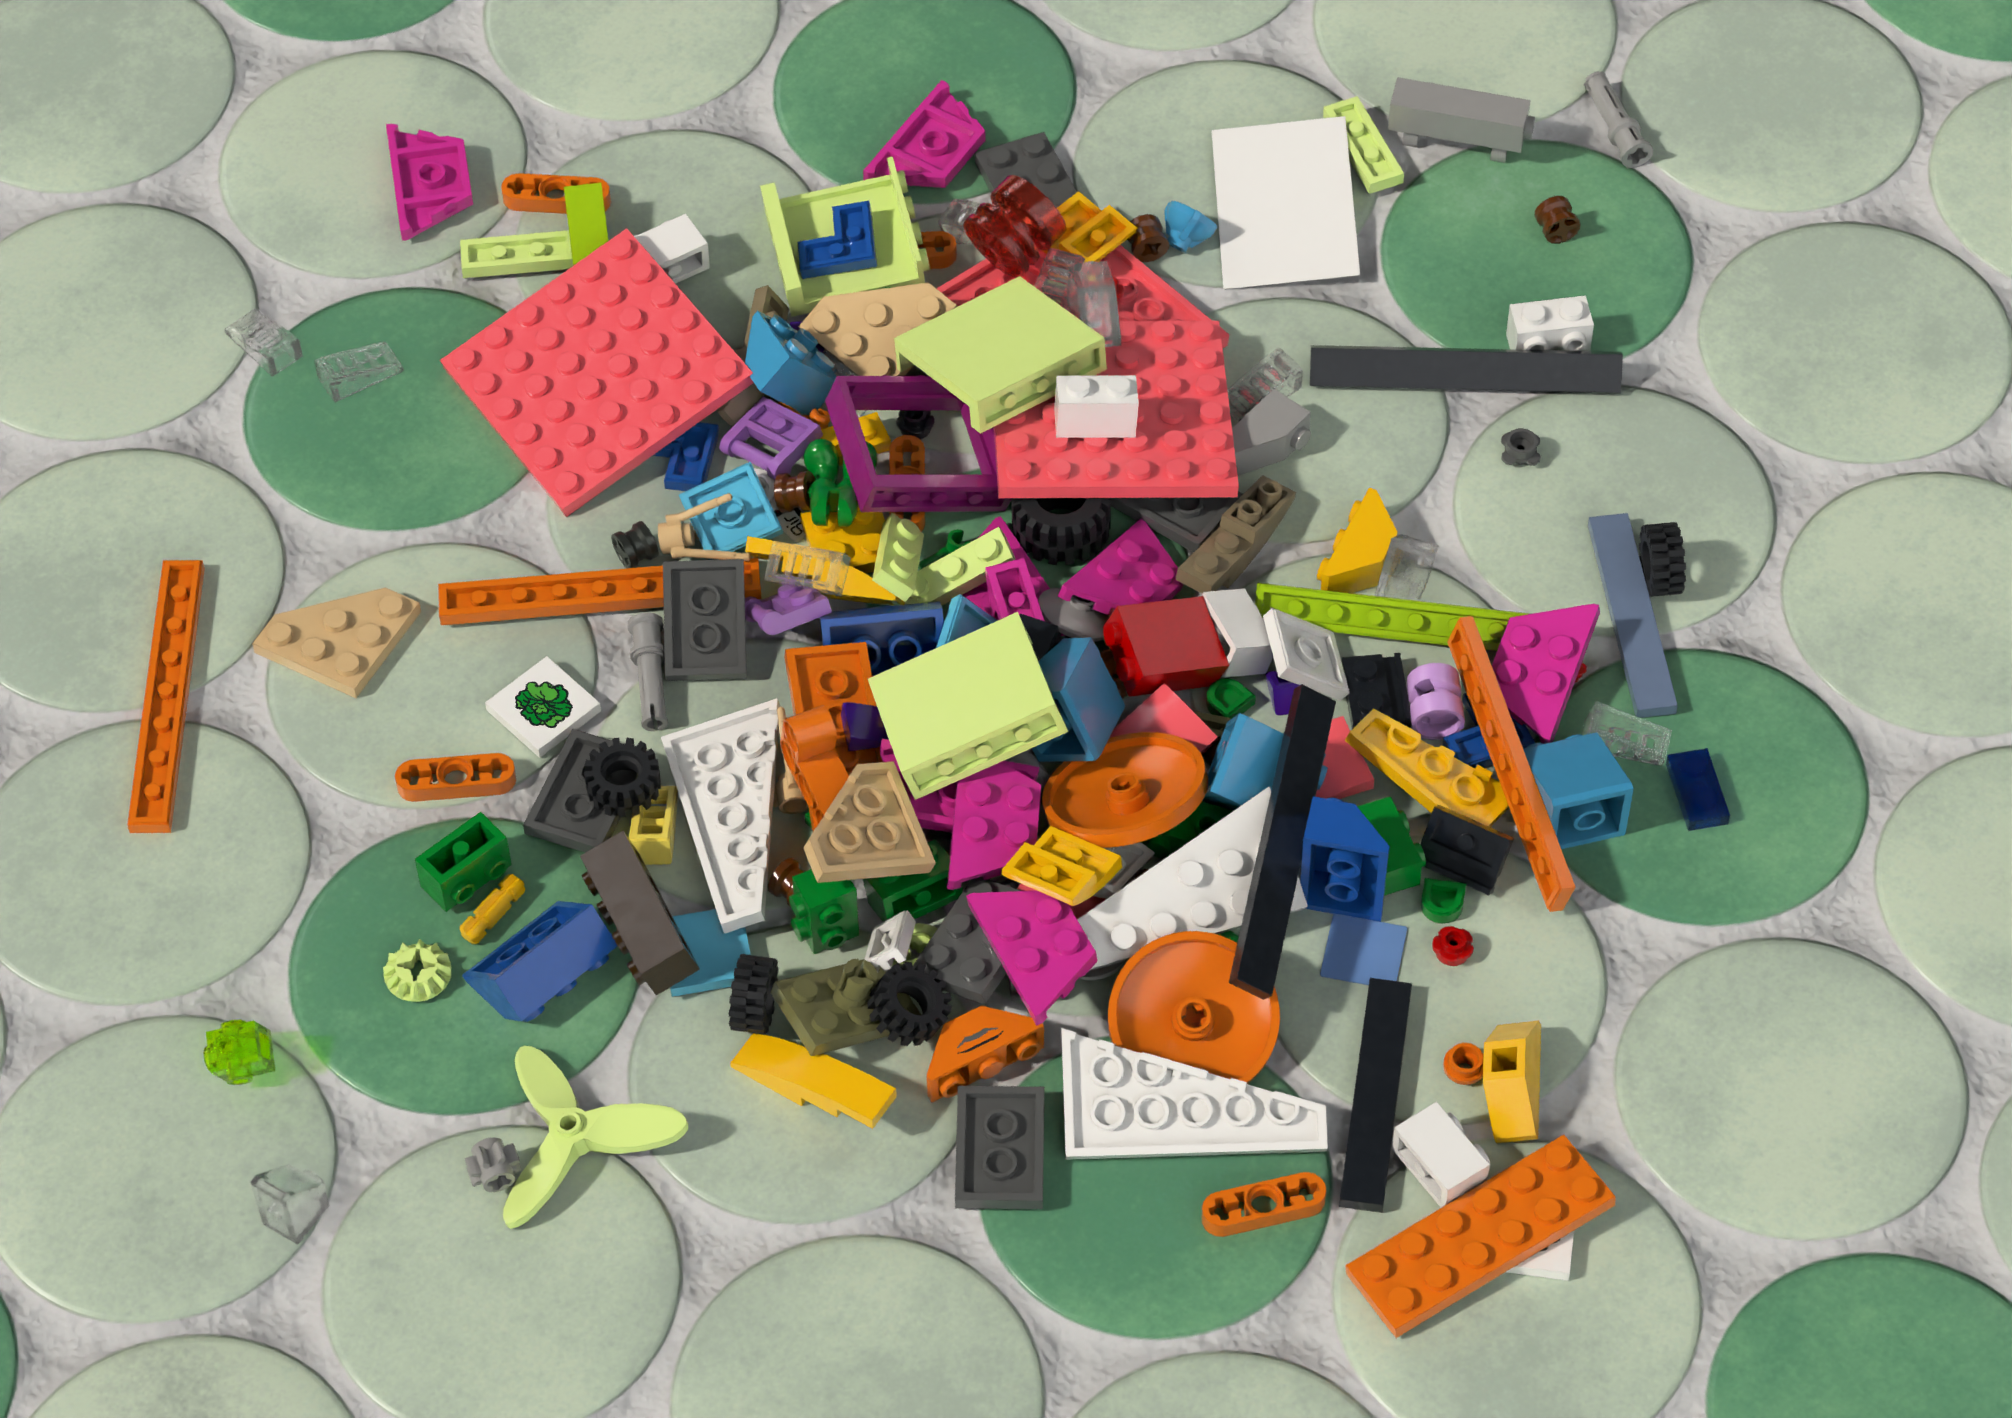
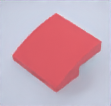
[1109,683,1218,755]
[1315,716,1374,799]

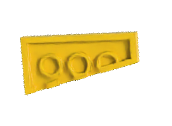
[1345,708,1509,827]

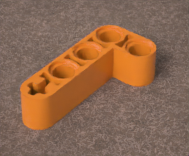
[780,705,849,824]

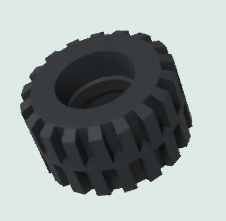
[1011,498,1111,565]

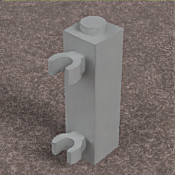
[1388,77,1535,163]

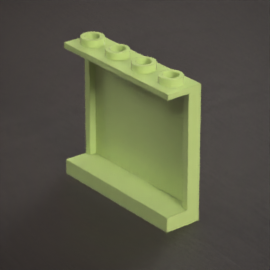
[760,157,930,317]
[894,276,1107,434]
[868,612,1068,800]

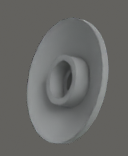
[1038,588,1111,642]

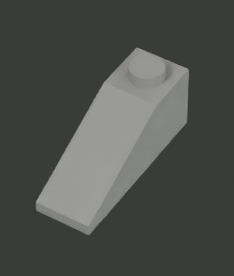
[1232,389,1311,476]

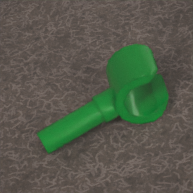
[919,529,971,570]

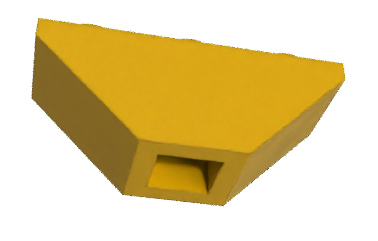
[1317,487,1398,593]
[1483,1020,1541,1143]

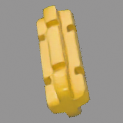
[459,874,525,944]

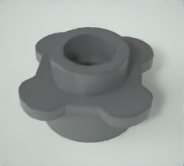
[1501,428,1541,466]

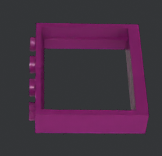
[825,375,1012,512]

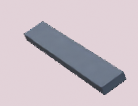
[1588,513,1678,718]

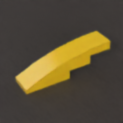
[745,536,905,606]
[730,1033,897,1129]

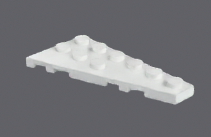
[661,698,780,934]
[1077,786,1308,971]
[1061,1028,1328,1160]

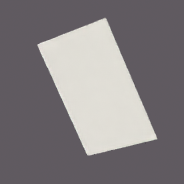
[1212,116,1360,289]

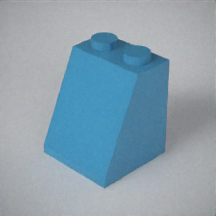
[1032,637,1126,762]
[1202,713,1328,811]
[1523,732,1634,849]

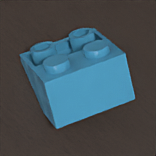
[745,310,837,416]

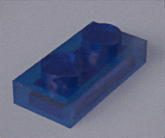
[1666,748,1730,831]

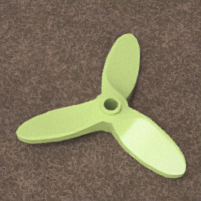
[503,1046,689,1229]

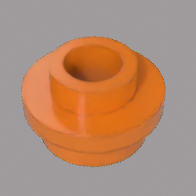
[1443,1043,1484,1085]

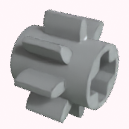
[465,1137,522,1192]

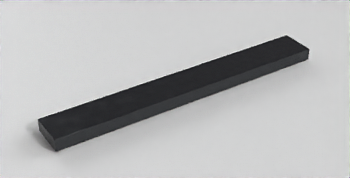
[1309,345,1623,393]
[1229,684,1336,1000]

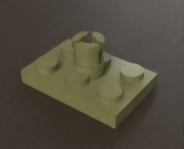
[770,959,921,1057]

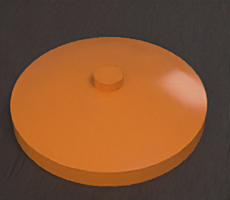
[1042,732,1209,848]
[1108,931,1280,1084]

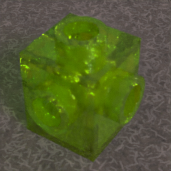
[203,1020,275,1085]

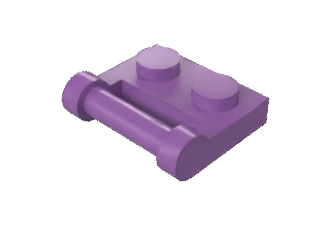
[720,396,823,480]
[745,582,832,635]

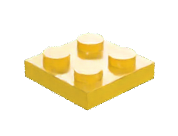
[800,508,885,574]

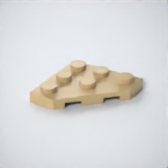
[798,282,958,376]
[252,587,421,698]
[803,761,936,883]

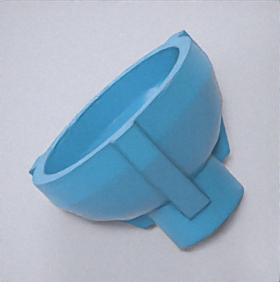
[1165,201,1217,253]

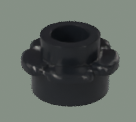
[896,410,935,439]

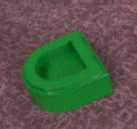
[1206,678,1256,720]
[1421,878,1466,924]

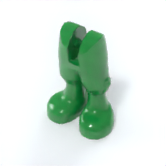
[803,439,877,527]

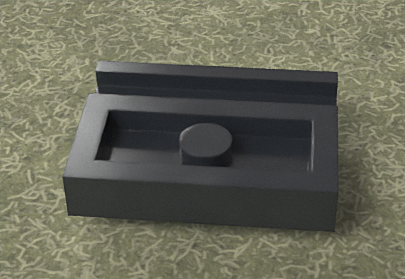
[1341,653,1411,729]
[1420,805,1514,895]

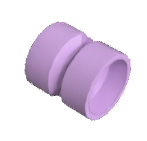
[1407,663,1465,740]

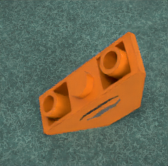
[927,1006,1044,1102]

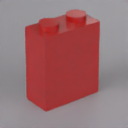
[1103,596,1229,697]

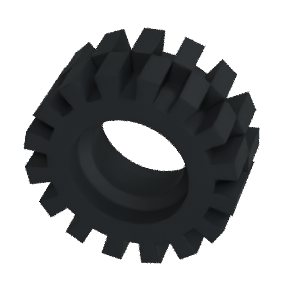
[1639,522,1686,597]
[584,737,661,817]
[729,954,779,1035]
[867,962,952,1046]

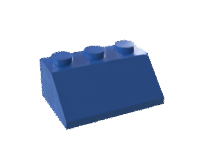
[820,601,944,677]
[1300,796,1390,922]
[462,901,617,1022]

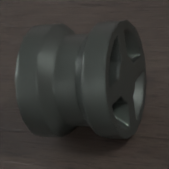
[611,521,659,568]

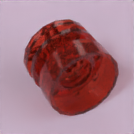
[963,175,1067,278]

